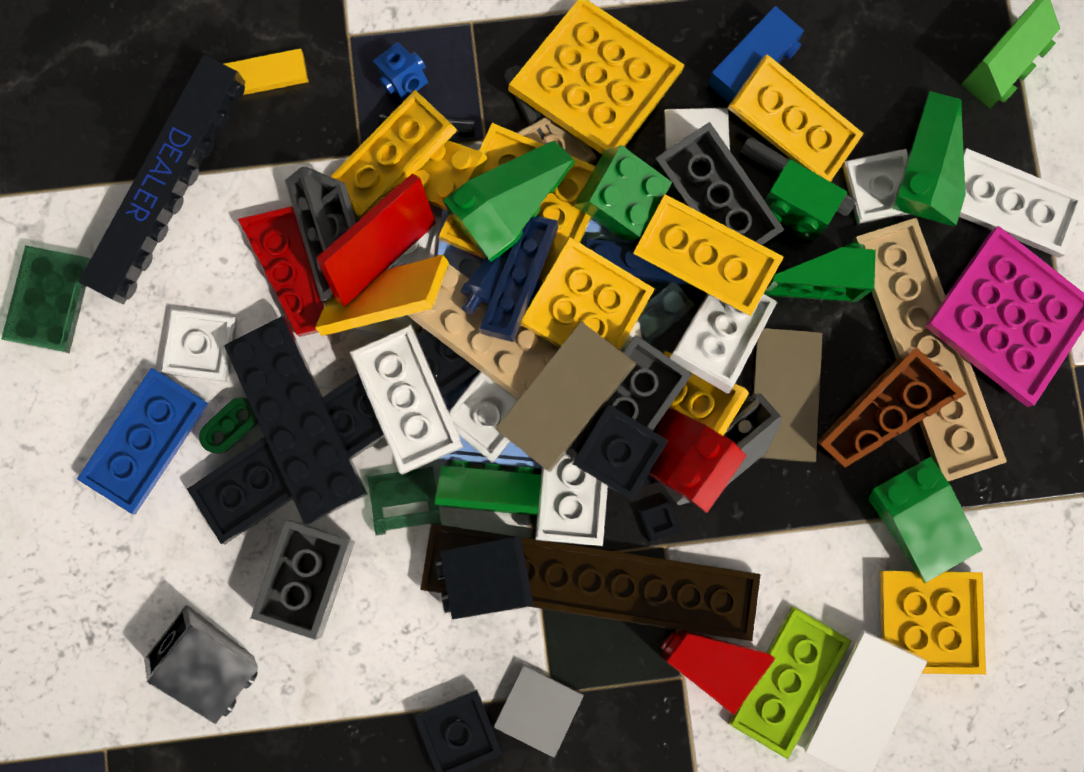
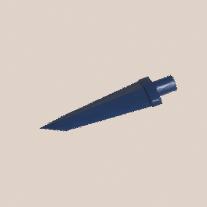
[460,247,512,315]

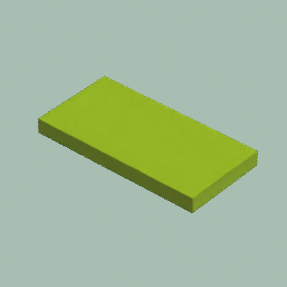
[728,606,852,759]

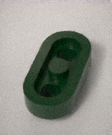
[199,398,258,454]

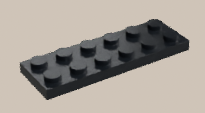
[224,316,368,525]

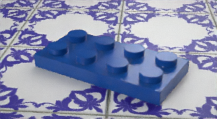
[77,368,209,515]

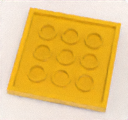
[508,0,685,154]
[439,123,596,284]

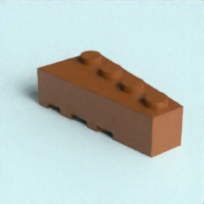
[817,347,966,467]

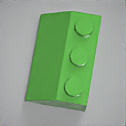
[961,0,1060,109]

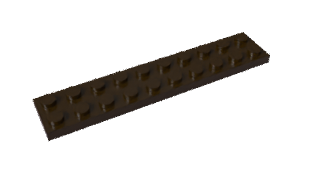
[420,523,761,641]

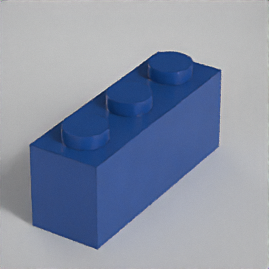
[708,6,804,104]

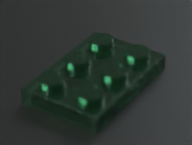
[1,245,90,354]

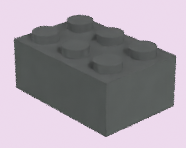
[250,520,355,640]

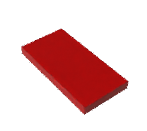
[316,173,436,307]

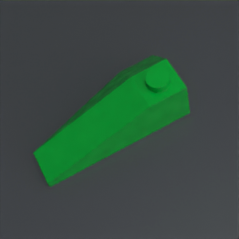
[892,91,966,227]
[443,140,575,262]

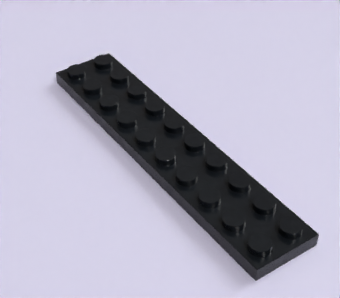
[187,329,480,545]

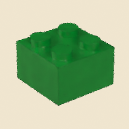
[574,145,672,241]
[764,159,847,241]

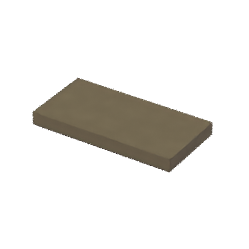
[495,321,636,472]
[752,328,823,463]

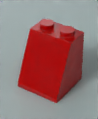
[660,630,776,715]

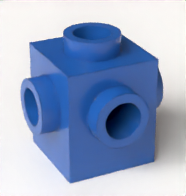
[373,42,428,101]

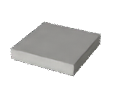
[494,664,584,758]

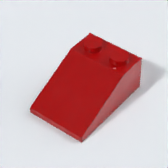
[649,408,746,513]

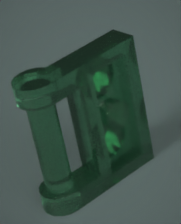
[367,466,442,536]

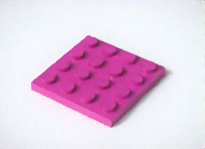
[925,226,1084,407]

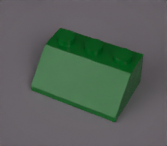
[435,460,541,516]

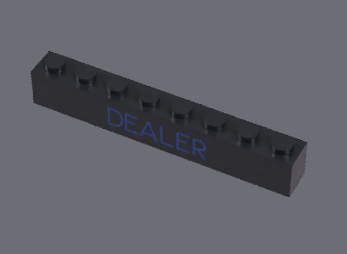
[78,54,246,305]

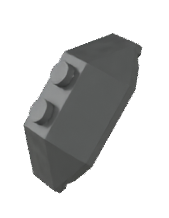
[285,167,357,301]
[660,393,783,505]

